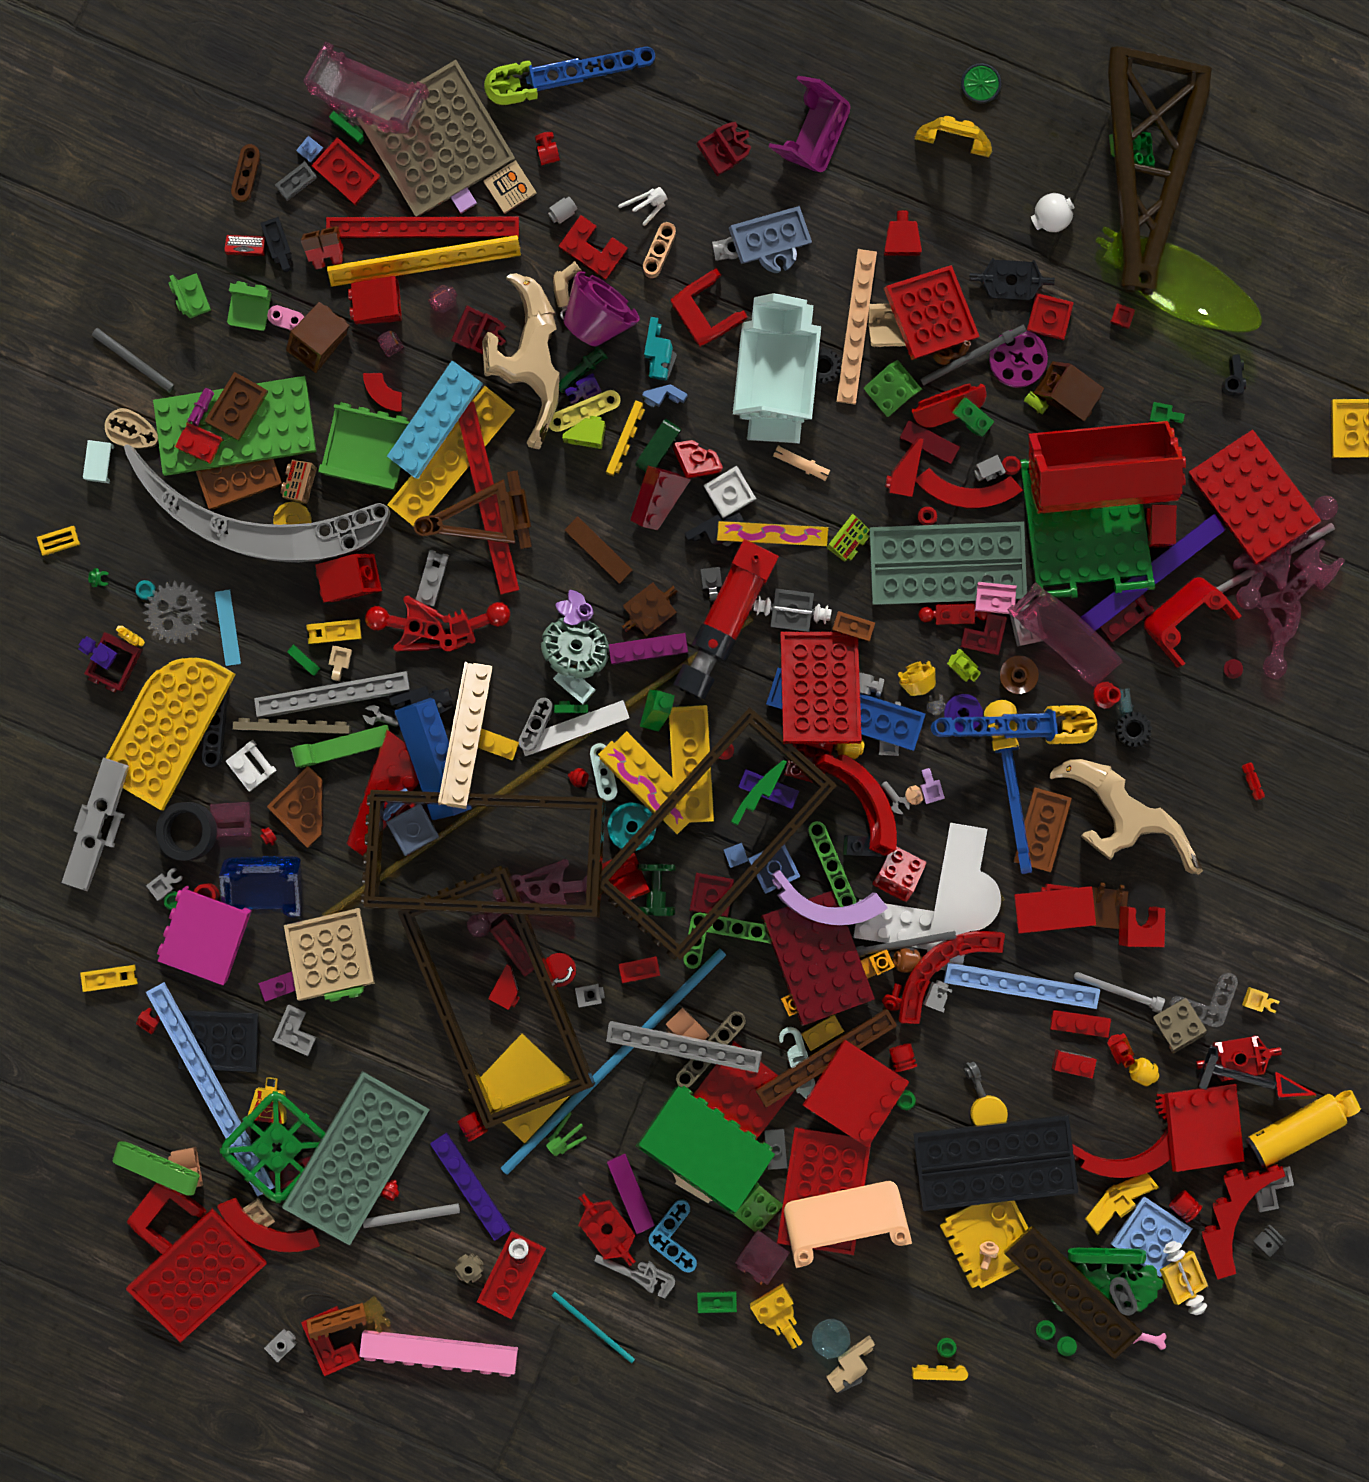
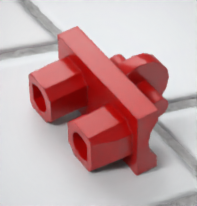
[1107,1033,1135,1068]

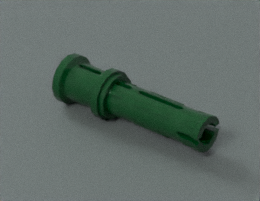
[559,346,608,394]

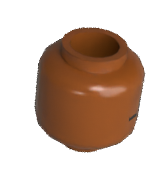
[893,947,922,973]

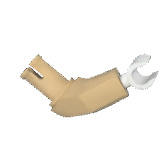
[553,261,582,320]

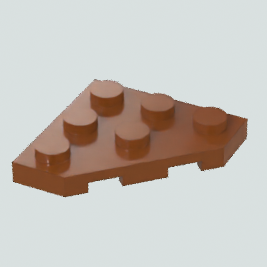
[267,766,323,848]

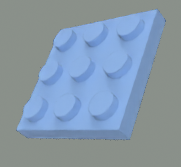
[1111,1196,1192,1277]

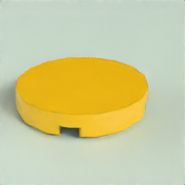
[273,502,312,525]

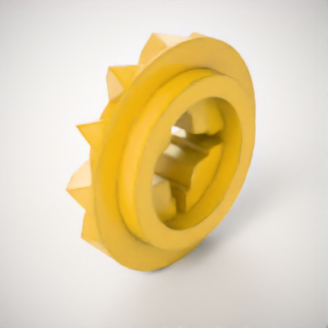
[116,626,145,647]

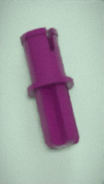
[187,388,214,426]

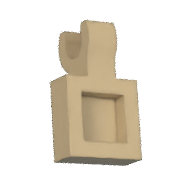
[329,646,352,681]

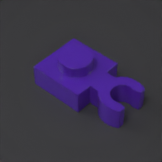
[565,374,602,404]

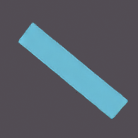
[215,590,241,666]

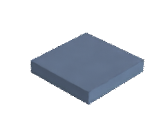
[386,804,439,856]

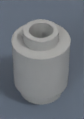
[548,197,577,224]

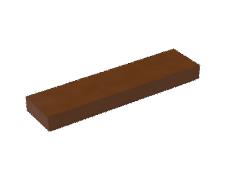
[565,516,633,584]

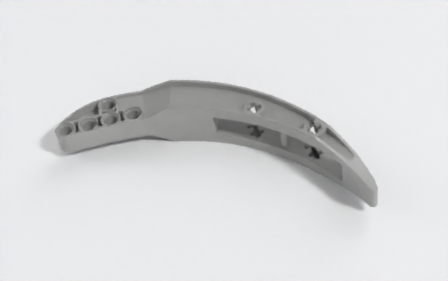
[124,445,391,563]

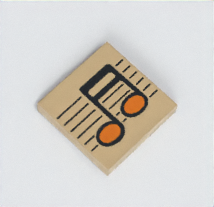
[483,160,537,214]

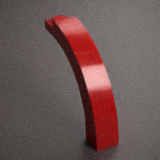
[814,754,897,856]
[1072,1127,1171,1178]

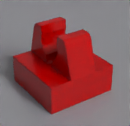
[136,1008,160,1034]

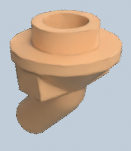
[905,785,924,805]
[980,1241,999,1270]

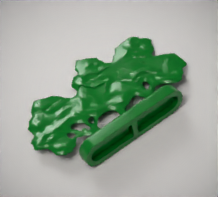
[1051,1248,1164,1312]

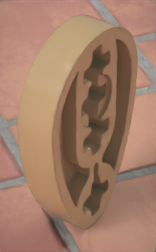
[105,408,159,449]

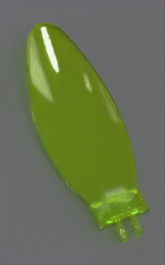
[1096,227,1262,332]

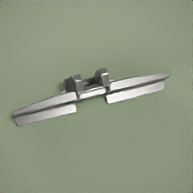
[62,757,129,891]

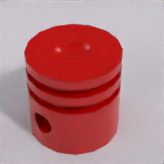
[194,883,220,901]
[889,1043,917,1072]
[457,1110,488,1142]
[1169,1190,1202,1223]

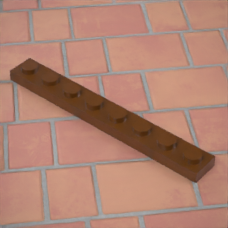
[755,1009,897,1107]

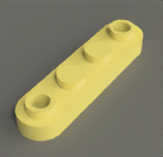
[549,390,620,432]

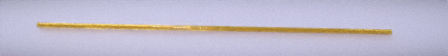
[322,615,754,916]

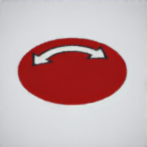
[546,953,576,987]

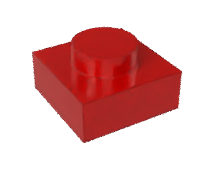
[1110,303,1135,329]

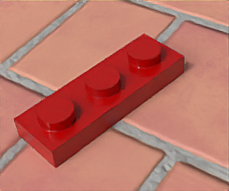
[1050,1010,1111,1038]

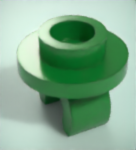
[88,568,108,587]

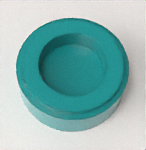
[135,580,156,600]

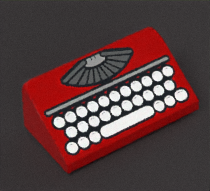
[224,235,266,256]

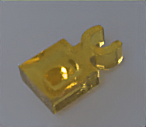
[363,1296,391,1333]

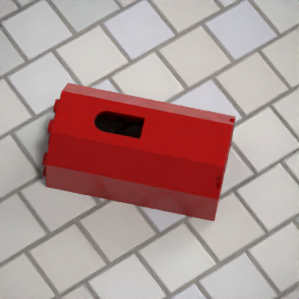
[1028,421,1186,513]

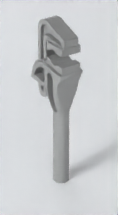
[594,1255,675,1298]

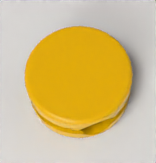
[970,1095,1008,1125]

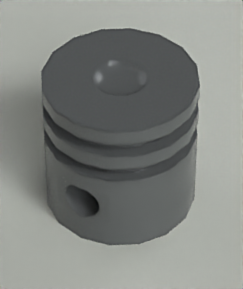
[1253,1224,1286,1257]

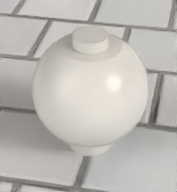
[1031,193,1075,232]

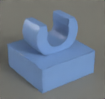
[296,136,324,164]

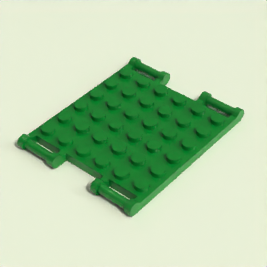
[1020,459,1155,602]

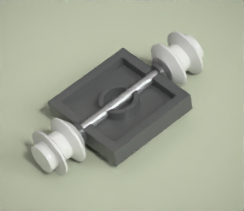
[753,588,831,632]

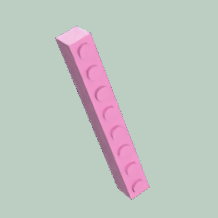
[359,1330,518,1377]

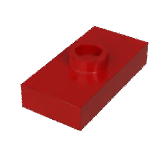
[619,956,660,983]

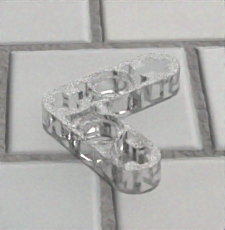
[1169,973,1238,1027]

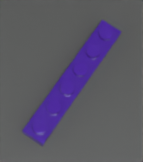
[430,1132,511,1241]

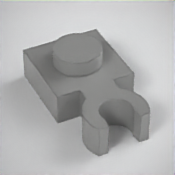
[146,868,183,901]

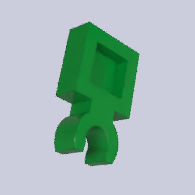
[554,701,588,713]

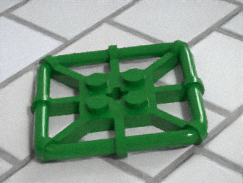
[220,1091,325,1204]

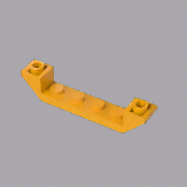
[781,949,895,1016]

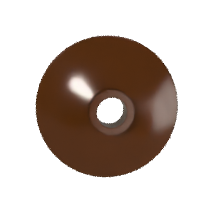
[1000,656,1039,694]

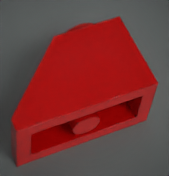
[488,964,520,1010]

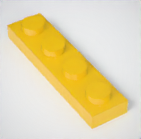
[606,401,645,477]

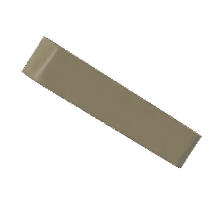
[676,1011,746,1087]

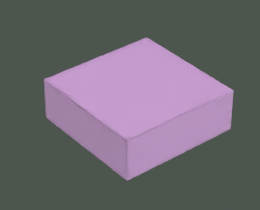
[451,188,477,214]

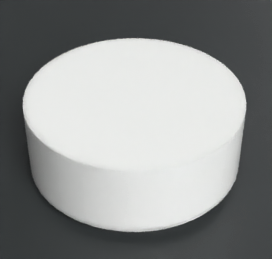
[509,1239,529,1259]

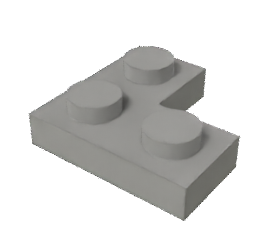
[272,1005,316,1056]
[1255,1165,1294,1212]

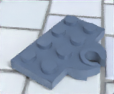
[729,206,812,273]

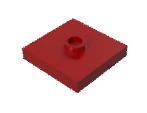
[1027,293,1074,341]

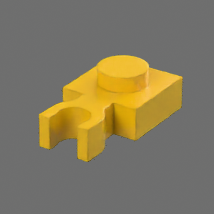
[1242,987,1280,1013]

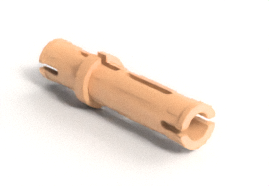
[773,445,830,481]

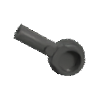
[963,1062,986,1098]

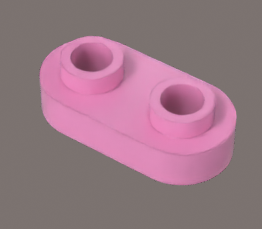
[267,305,304,331]

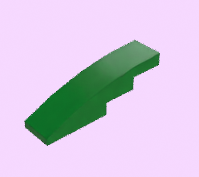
[730,760,787,826]

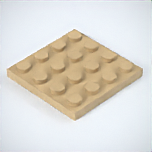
[284,908,375,1001]

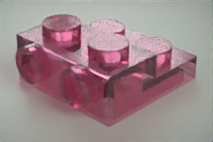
[735,1230,790,1285]

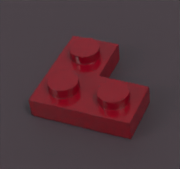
[960,613,1007,655]

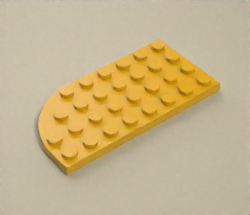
[106,658,236,810]

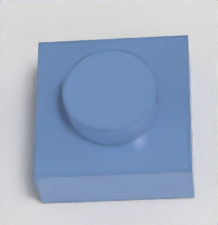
[724,843,748,868]

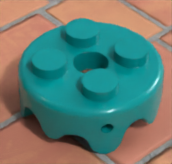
[608,803,656,851]

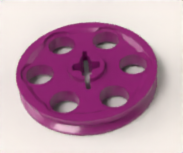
[989,330,1048,388]

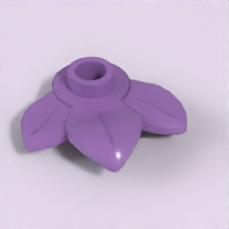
[555,590,593,625]

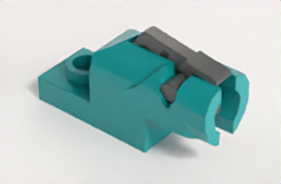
[644,317,677,380]

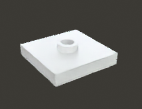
[704,466,756,519]

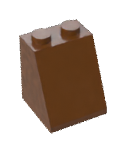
[286,302,350,373]
[1033,361,1104,421]

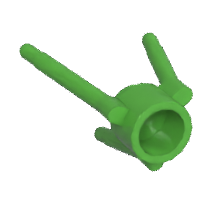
[546,1112,587,1156]

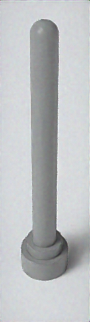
[1074,972,1165,1013]

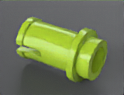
[1024,391,1049,414]

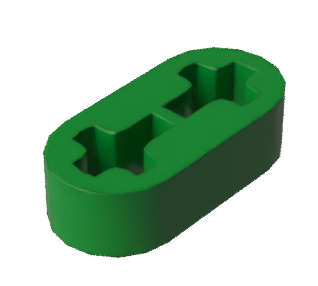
[287,644,320,676]

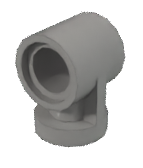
[712,237,739,261]
[859,673,884,698]

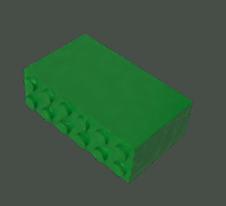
[635,1086,775,1214]

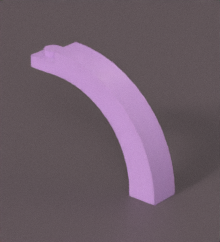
[771,870,888,925]

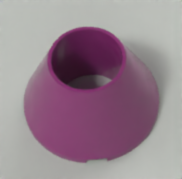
[564,271,639,347]

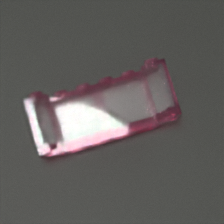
[303,41,430,134]

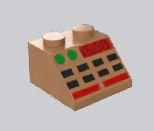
[281,460,317,505]

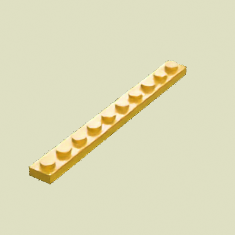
[327,235,521,287]

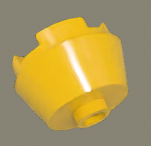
[898,661,936,696]

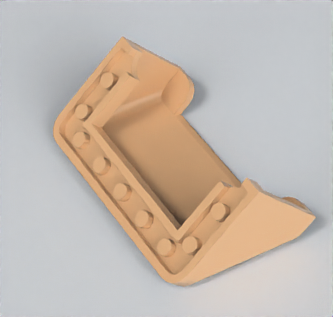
[784,1181,912,1268]

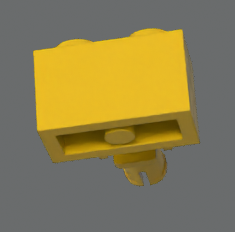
[750,1283,803,1349]

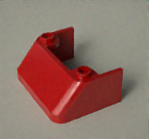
[1144,577,1242,667]

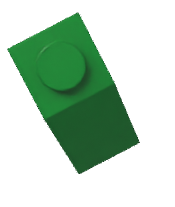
[640,689,675,731]

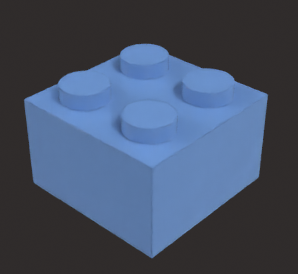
[748,844,800,894]

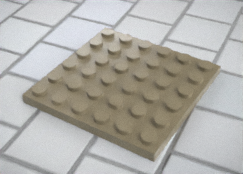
[357,60,515,217]

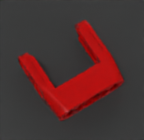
[670,269,748,347]
[127,1183,207,1254]

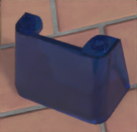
[219,857,302,917]

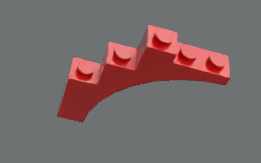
[1202,1164,1286,1279]

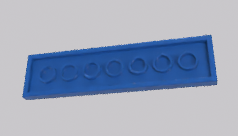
[766,668,926,751]

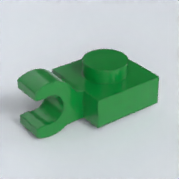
[1149,402,1185,423]

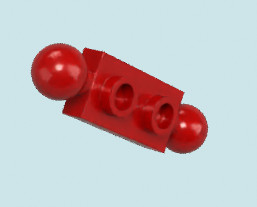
[918,603,992,625]

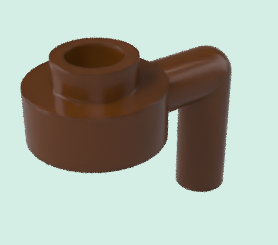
[933,340,971,365]

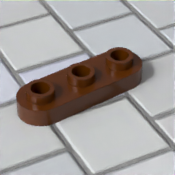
[231,144,261,202]

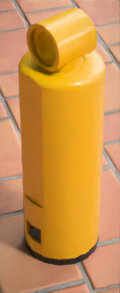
[1245,1090,1361,1170]

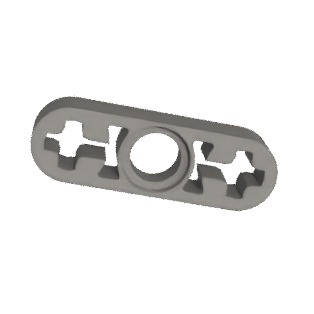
[519,698,554,751]

